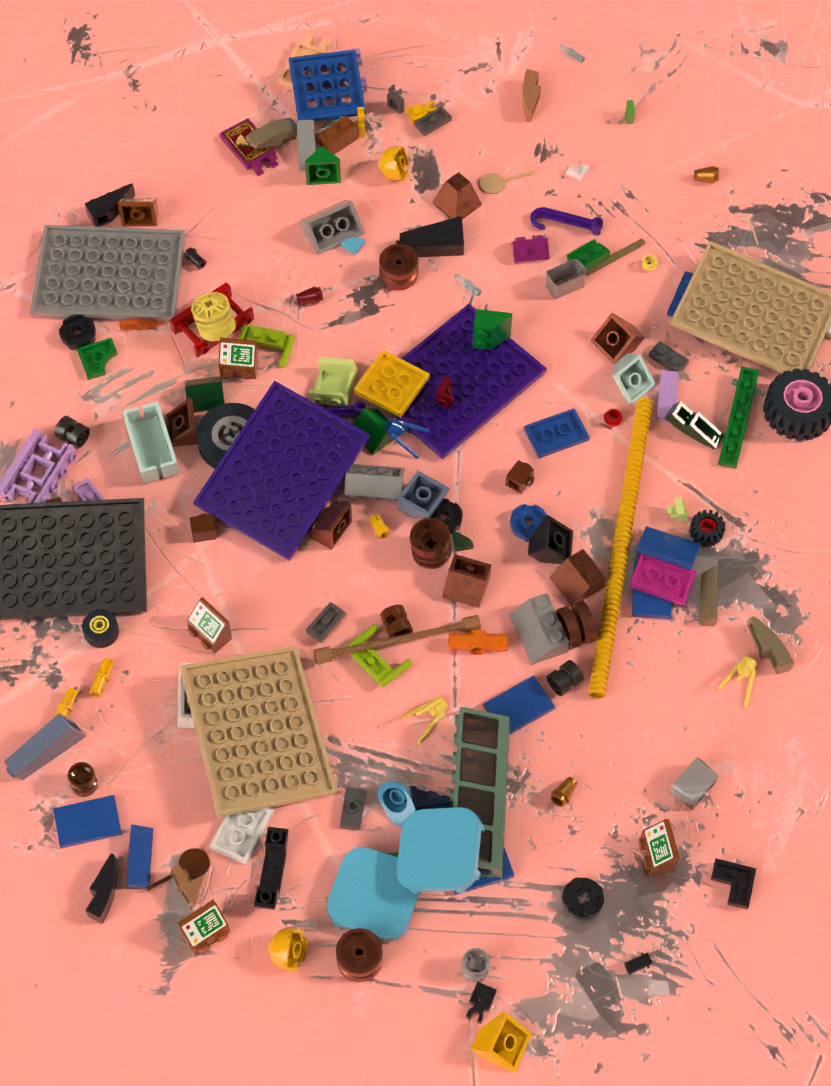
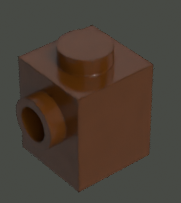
[505,460,535,494]
[189,514,219,543]

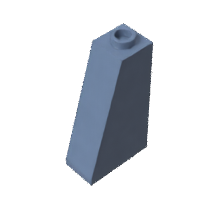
[4,713,86,780]

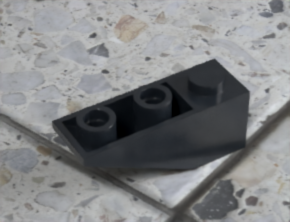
[85,183,135,227]

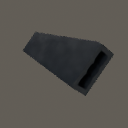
[396,216,464,257]

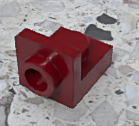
[435,376,454,409]

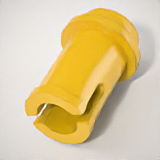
[369,514,389,539]

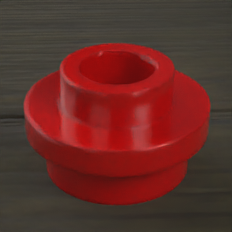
[604,408,622,427]

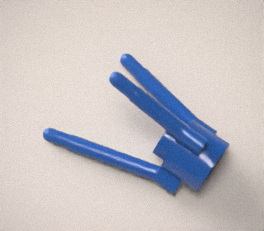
[385,418,430,459]

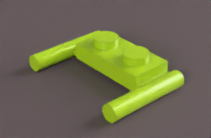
[239,325,295,368]
[344,624,413,688]

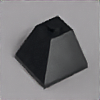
[528,515,573,564]

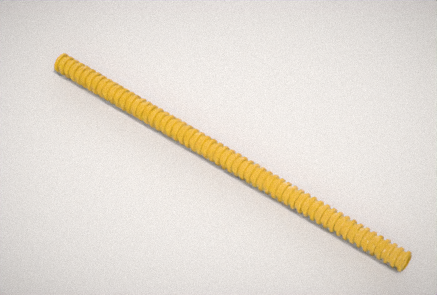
[588,398,653,699]

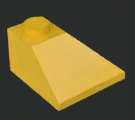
[470,1012,532,1073]

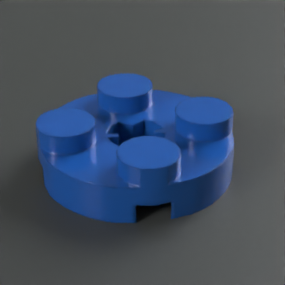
[509,504,547,542]

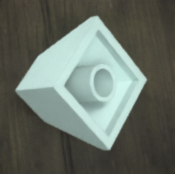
[612,353,656,406]

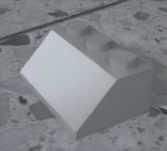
[299,200,364,254]
[344,464,405,501]
[509,593,570,665]

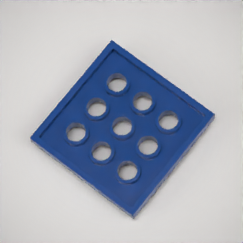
[288,50,366,121]

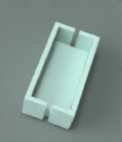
[122,402,179,484]

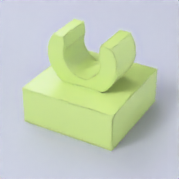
[667,497,689,523]

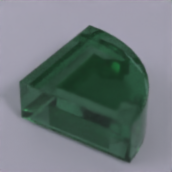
[451,532,474,552]

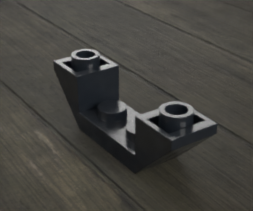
[254,826,289,910]

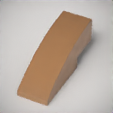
[522,69,541,122]

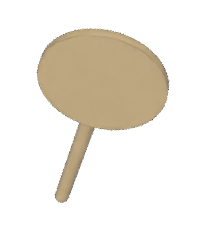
[480,171,536,194]

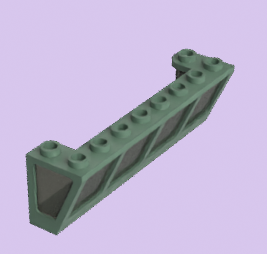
[450,707,510,878]

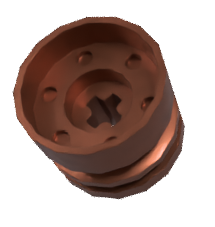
[410,518,452,569]

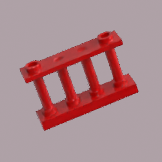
[169,282,254,358]

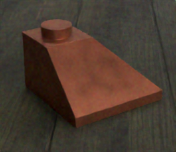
[433,172,482,219]
[590,313,645,364]

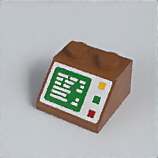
[314,116,358,154]
[118,198,158,226]
[219,337,259,379]
[187,597,232,653]
[638,819,680,876]
[177,899,230,956]

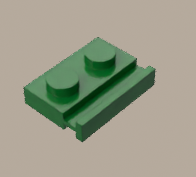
[566,239,611,270]

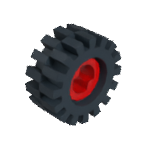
[689,510,725,547]

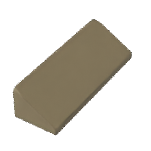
[699,566,719,627]

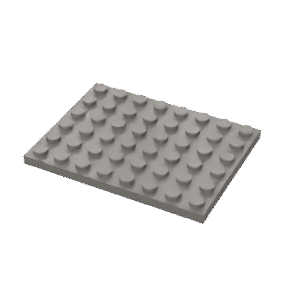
[30,224,185,321]

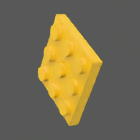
[353,350,430,418]

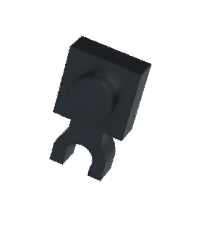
[466,982,497,1024]

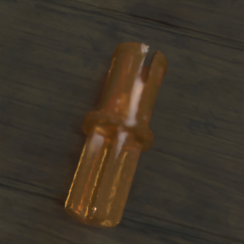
[119,317,156,332]

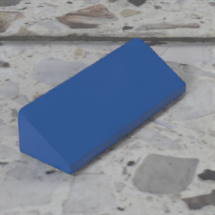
[127,825,153,889]

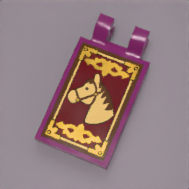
[219,118,278,176]

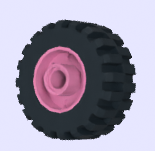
[763,368,831,441]

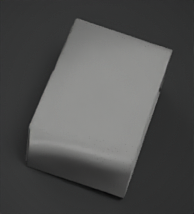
[546,259,586,300]
[669,756,719,810]

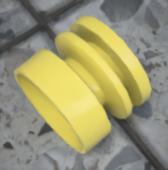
[191,292,236,341]

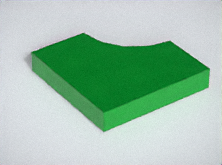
[77,338,118,380]

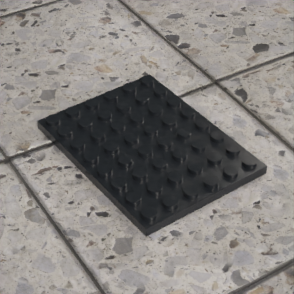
[0,498,147,620]

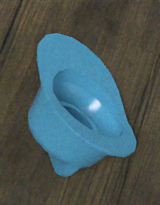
[378,781,416,827]

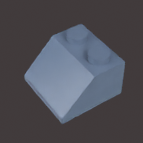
[397,471,450,518]

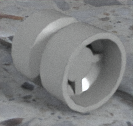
[461,948,490,983]

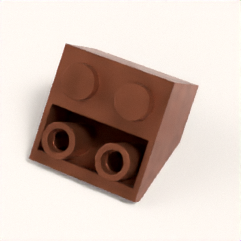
[442,554,492,608]

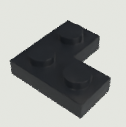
[711,858,757,910]

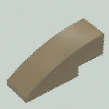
[246,118,297,149]
[747,616,794,675]

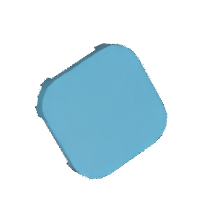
[396,807,485,895]
[327,847,419,944]

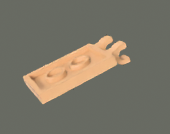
[278,33,330,89]

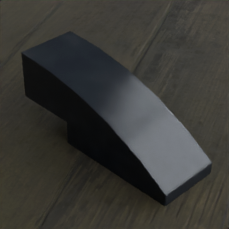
[85,853,118,924]

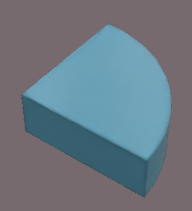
[341,237,365,255]

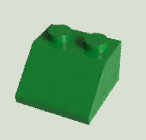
[472,309,513,350]

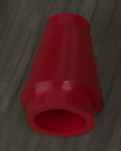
[296,286,323,304]

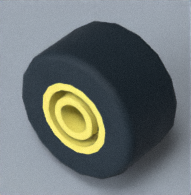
[82,609,119,648]

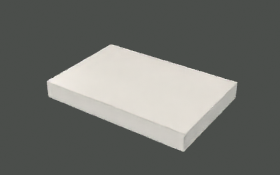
[209,808,274,865]

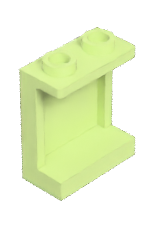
[308,357,358,407]

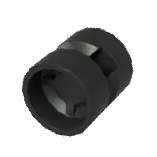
[54,415,90,449]
[546,660,584,696]

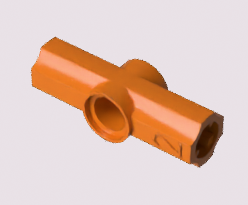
[448,629,508,655]

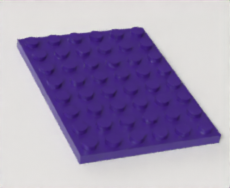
[386,304,547,460]
[193,380,370,561]

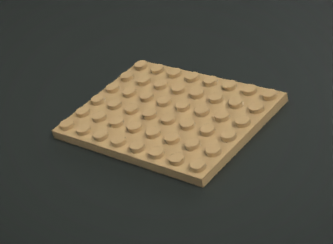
[669,241,831,374]
[180,646,337,818]

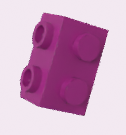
[511,235,550,263]

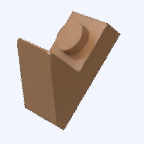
[170,864,204,909]

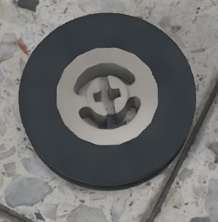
[196,403,255,469]

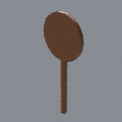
[145,848,210,891]

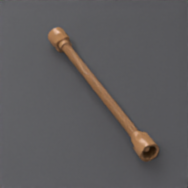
[313,615,481,665]

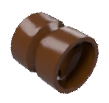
[380,604,413,637]
[67,762,98,797]

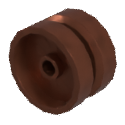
[379,244,418,291]
[555,601,597,650]
[336,928,383,982]

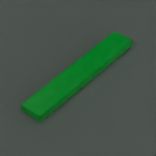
[718,366,760,469]

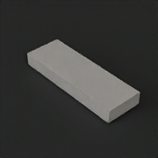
[297,120,316,171]

